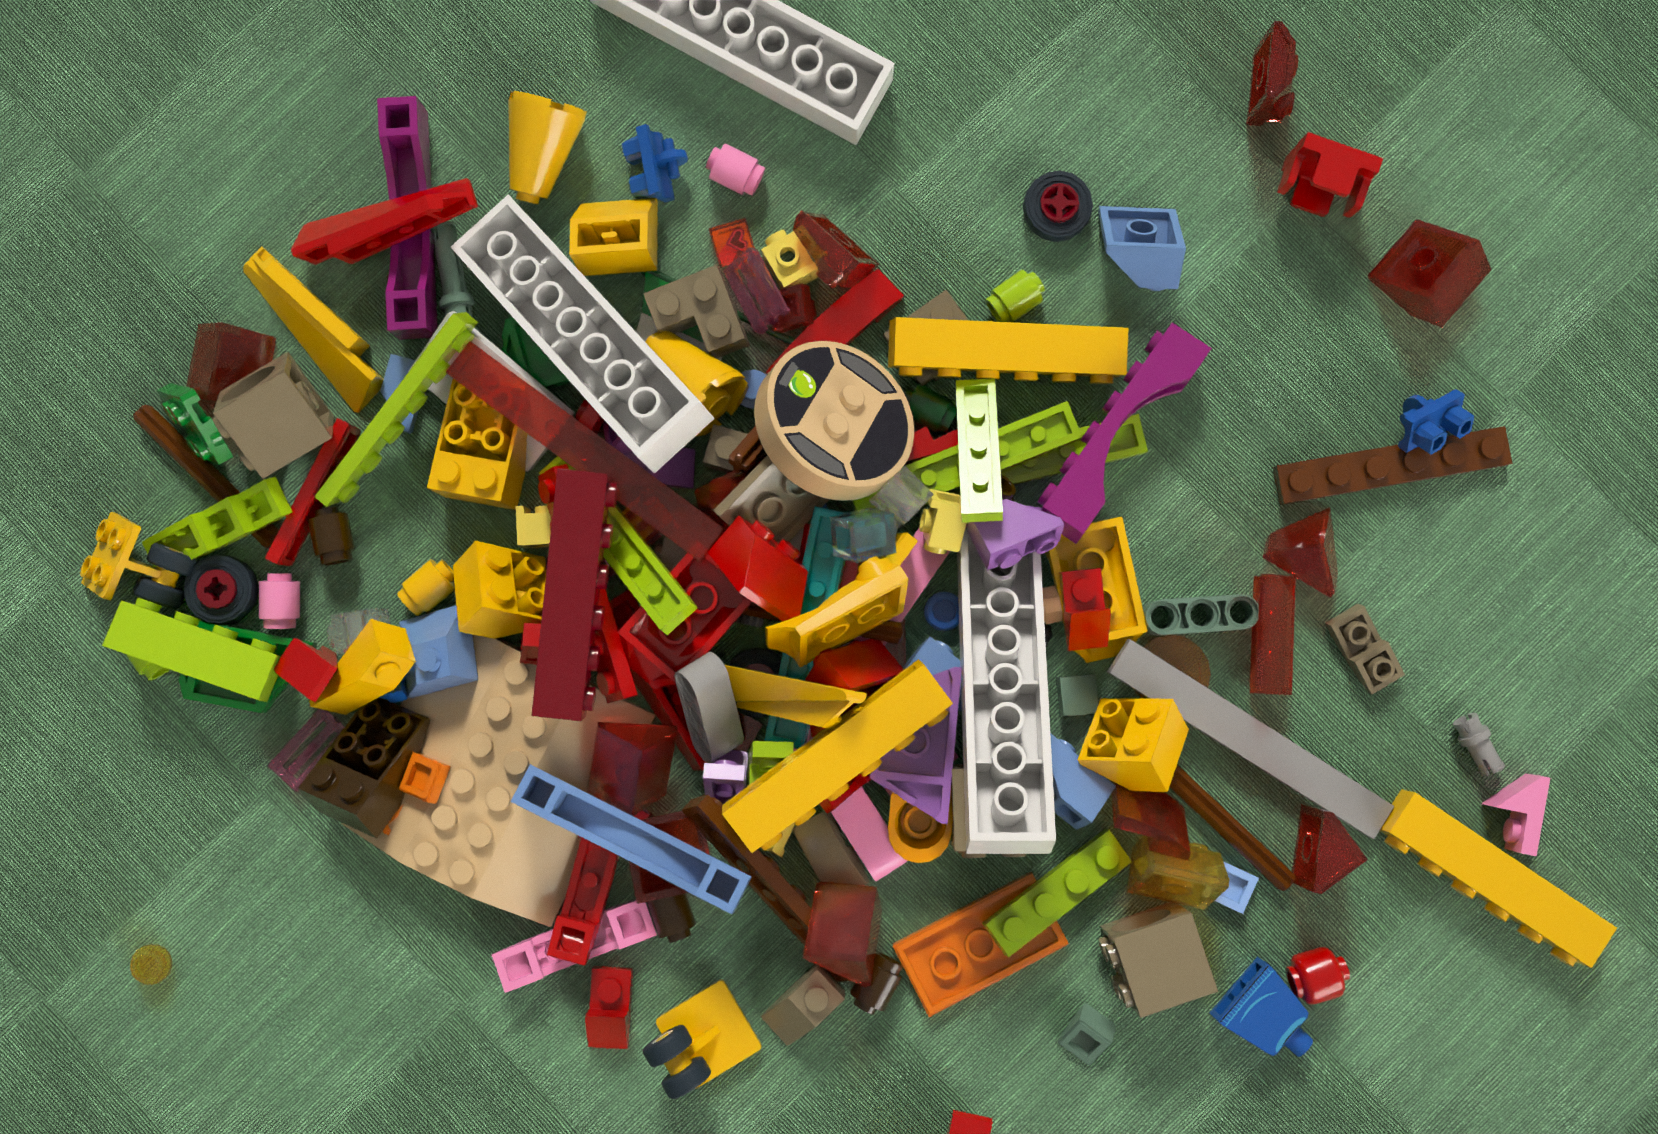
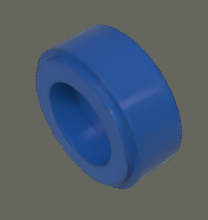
[924,592,959,631]

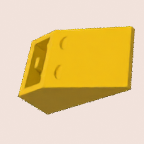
[427,374,529,510]

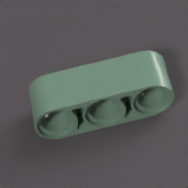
[1143,594,1260,636]

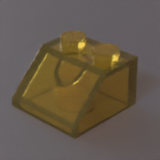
[1127,834,1229,910]

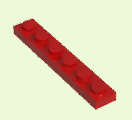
[538,464,638,704]

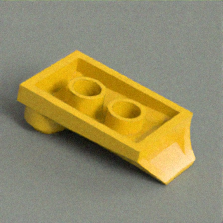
[1045,516,1148,663]
[765,556,909,667]

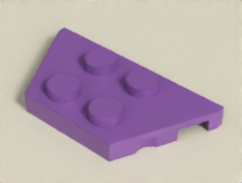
[870,667,962,824]

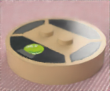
[754,341,914,501]

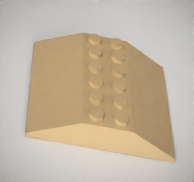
[341,635,656,927]

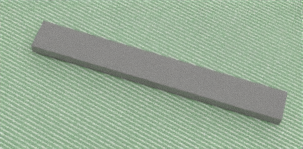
[1107,639,1394,839]

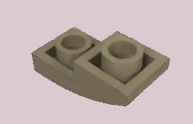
[1325,604,1405,695]
[793,811,870,900]

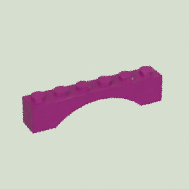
[377,96,438,340]
[1037,323,1212,544]

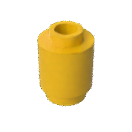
[397,559,455,616]

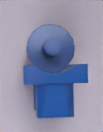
[622,124,688,203]
[1398,389,1474,455]

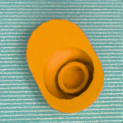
[888,791,953,863]

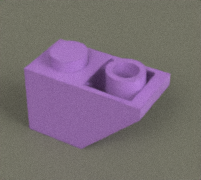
[967,499,1064,571]

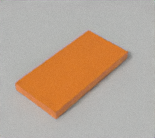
[892,872,1069,1017]

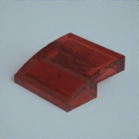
[1111,781,1191,860]

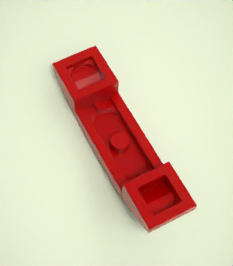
[766,269,904,374]
[547,803,628,966]

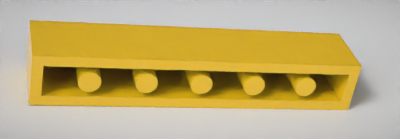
[888,317,1129,384]
[722,659,953,853]
[1380,789,1617,968]

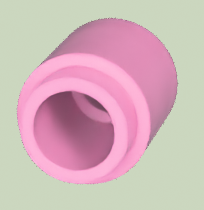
[705,143,766,196]
[259,573,300,629]

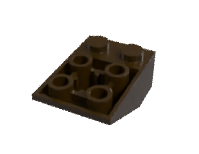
[297,698,431,839]

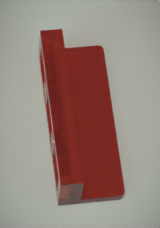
[1250,574,1296,695]

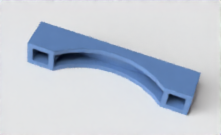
[903,637,1116,830]
[510,764,752,914]

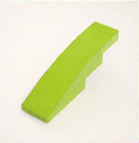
[142,476,293,567]

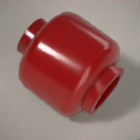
[1285,947,1350,1005]

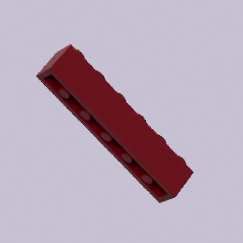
[531,468,618,721]

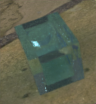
[830,507,897,563]

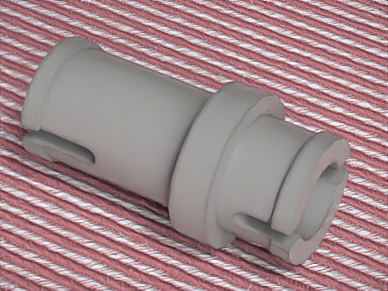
[1453,712,1505,776]

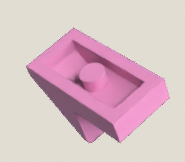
[1482,773,1550,856]

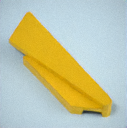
[243,246,384,413]
[724,664,867,729]

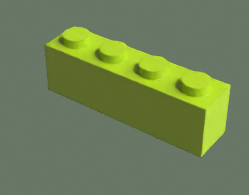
[102,598,281,702]

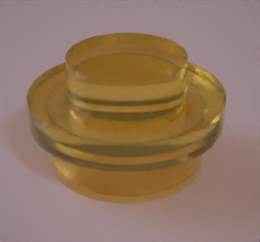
[130,944,172,985]

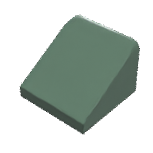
[1056,674,1099,717]
[1057,1003,1116,1066]

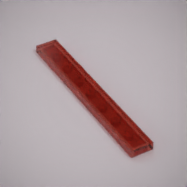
[445,341,725,563]

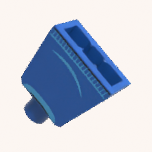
[1209,957,1313,1057]

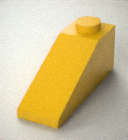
[309,619,416,715]

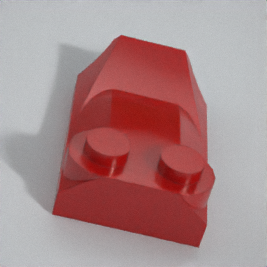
[617,541,752,689]

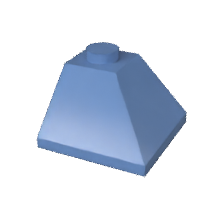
[1098,206,1186,291]
[399,605,478,698]

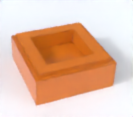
[398,752,451,804]

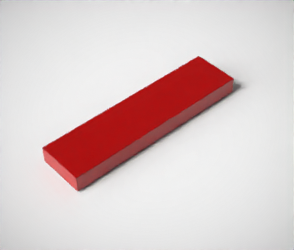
[265,418,361,567]

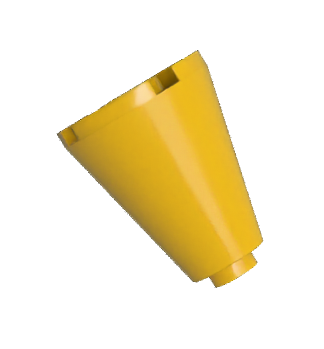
[508,91,587,205]
[645,331,748,436]

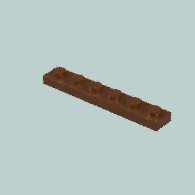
[1272,426,1513,505]
[681,794,866,982]

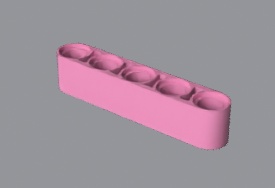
[793,728,908,882]

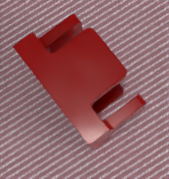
[1277,132,1384,218]

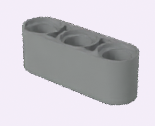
[674,652,744,763]

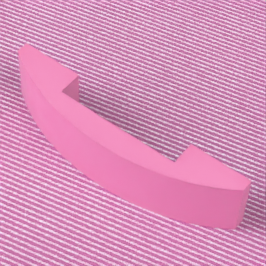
[492,897,657,993]

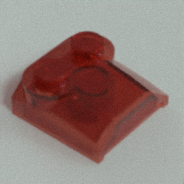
[1246,21,1298,126]
[792,210,879,289]

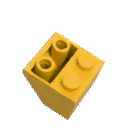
[569,198,658,276]
[453,540,547,639]
[1077,698,1189,792]

